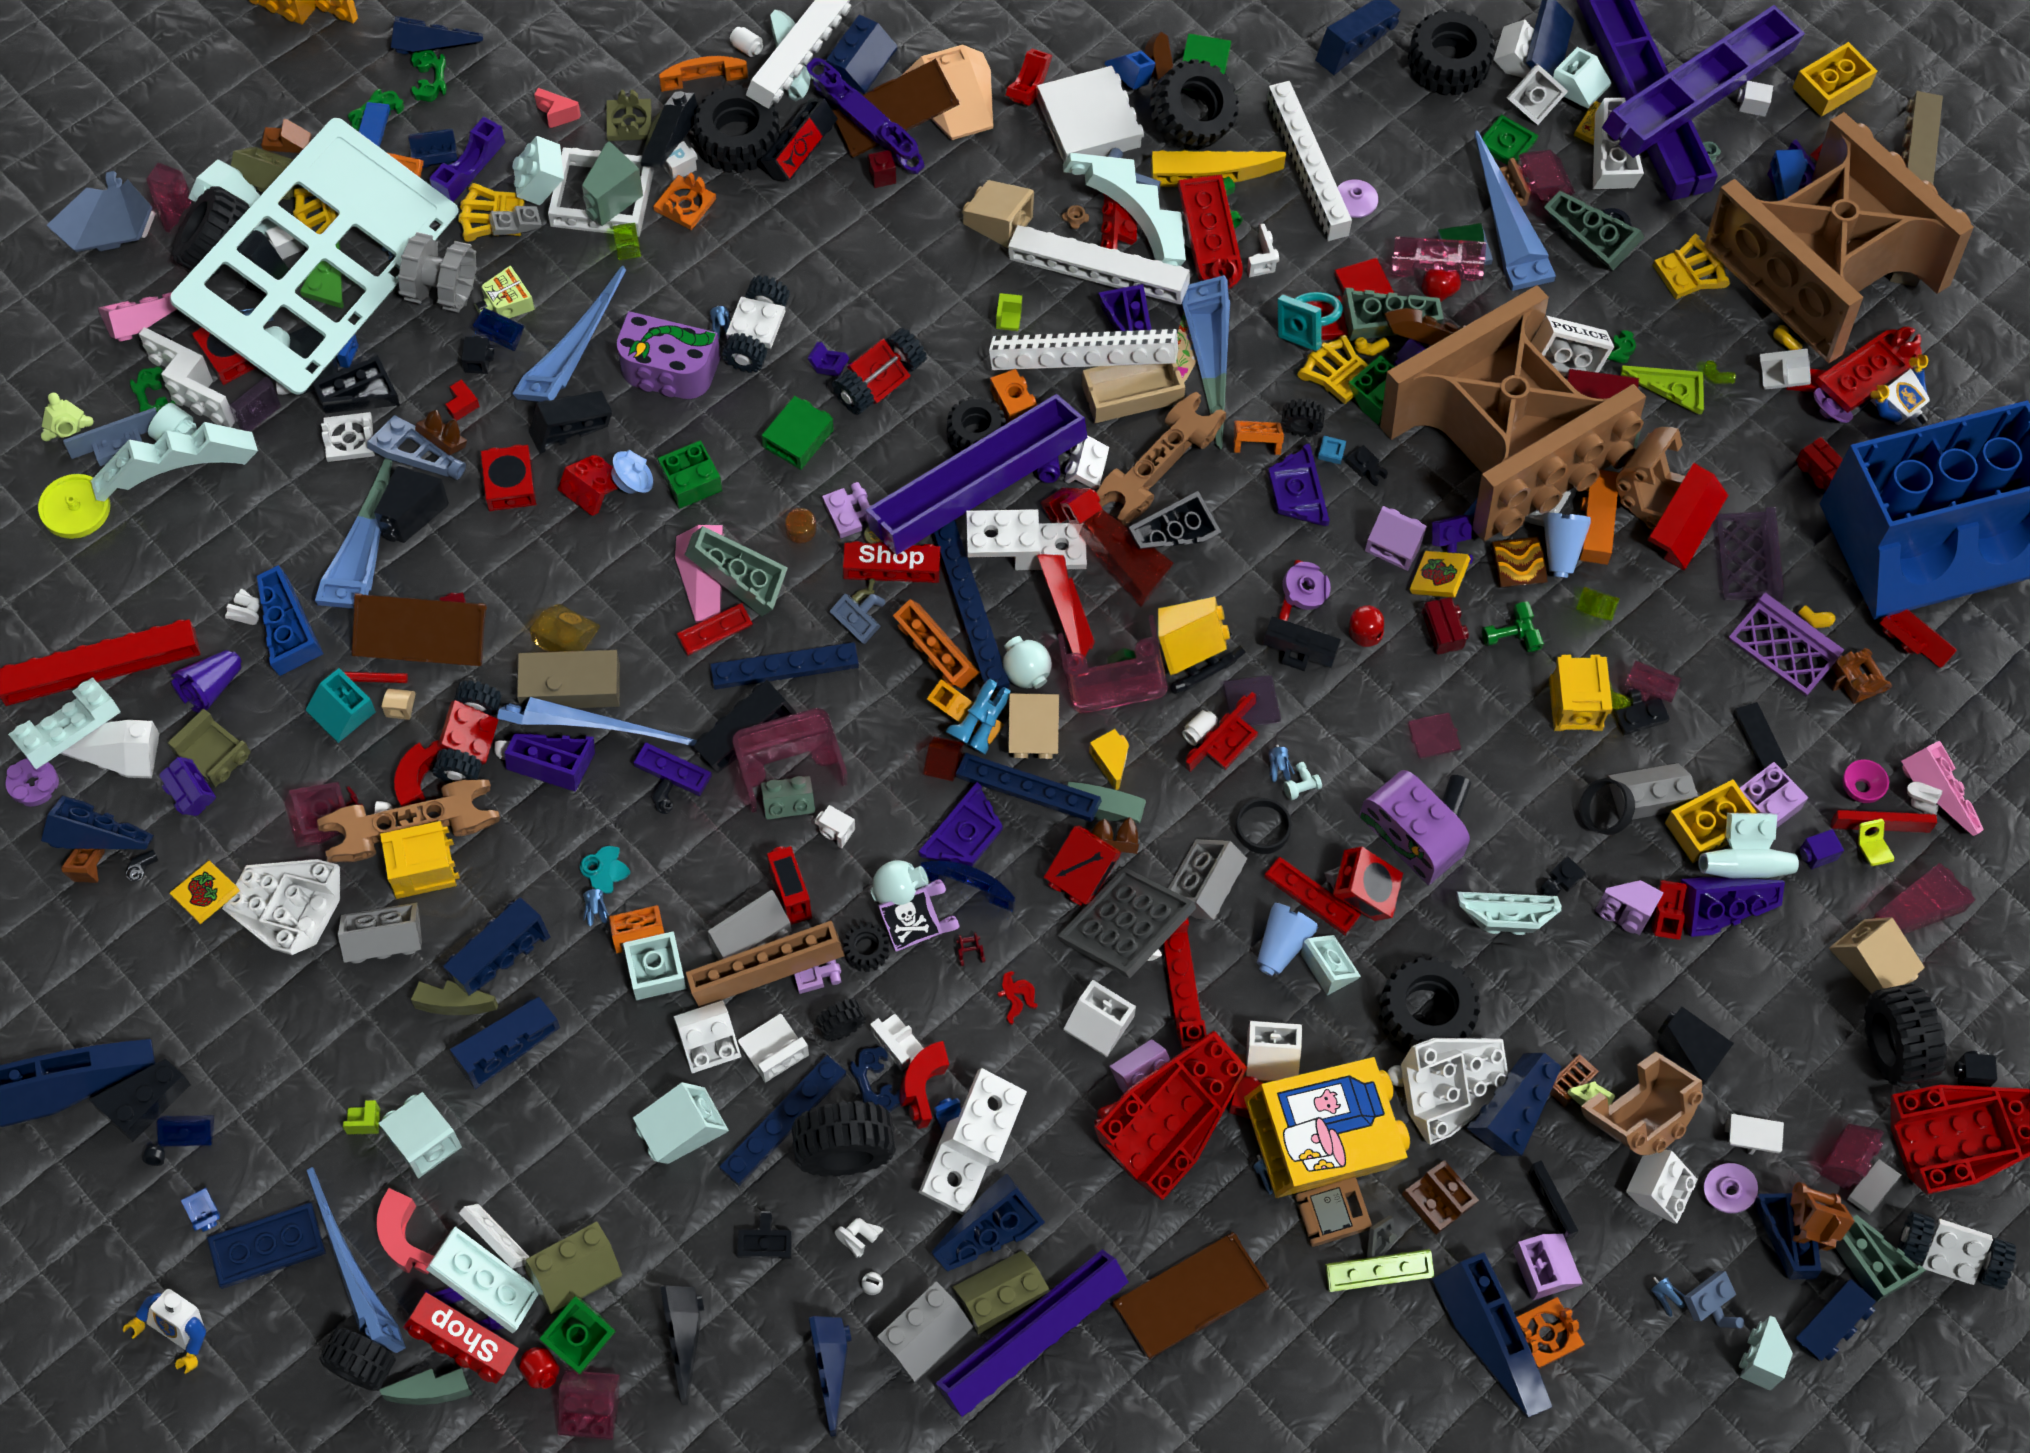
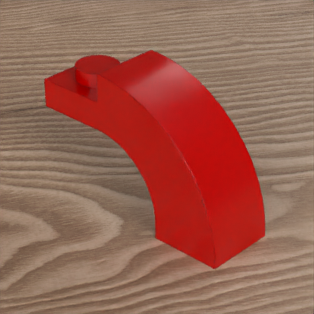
[1005,48,1052,106]
[394,740,442,807]
[900,1041,950,1129]

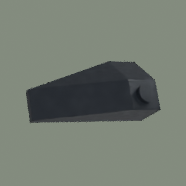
[640,91,698,168]
[1127,491,1221,550]
[660,1286,705,1405]

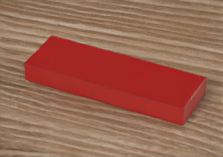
[677,603,753,657]

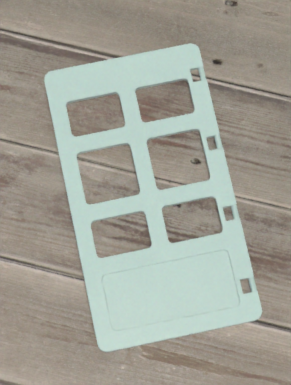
[170,118,458,395]

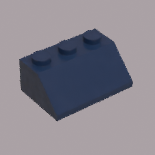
[826,14,898,94]

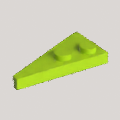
[1621,365,1704,414]

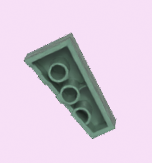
[1544,191,1645,271]

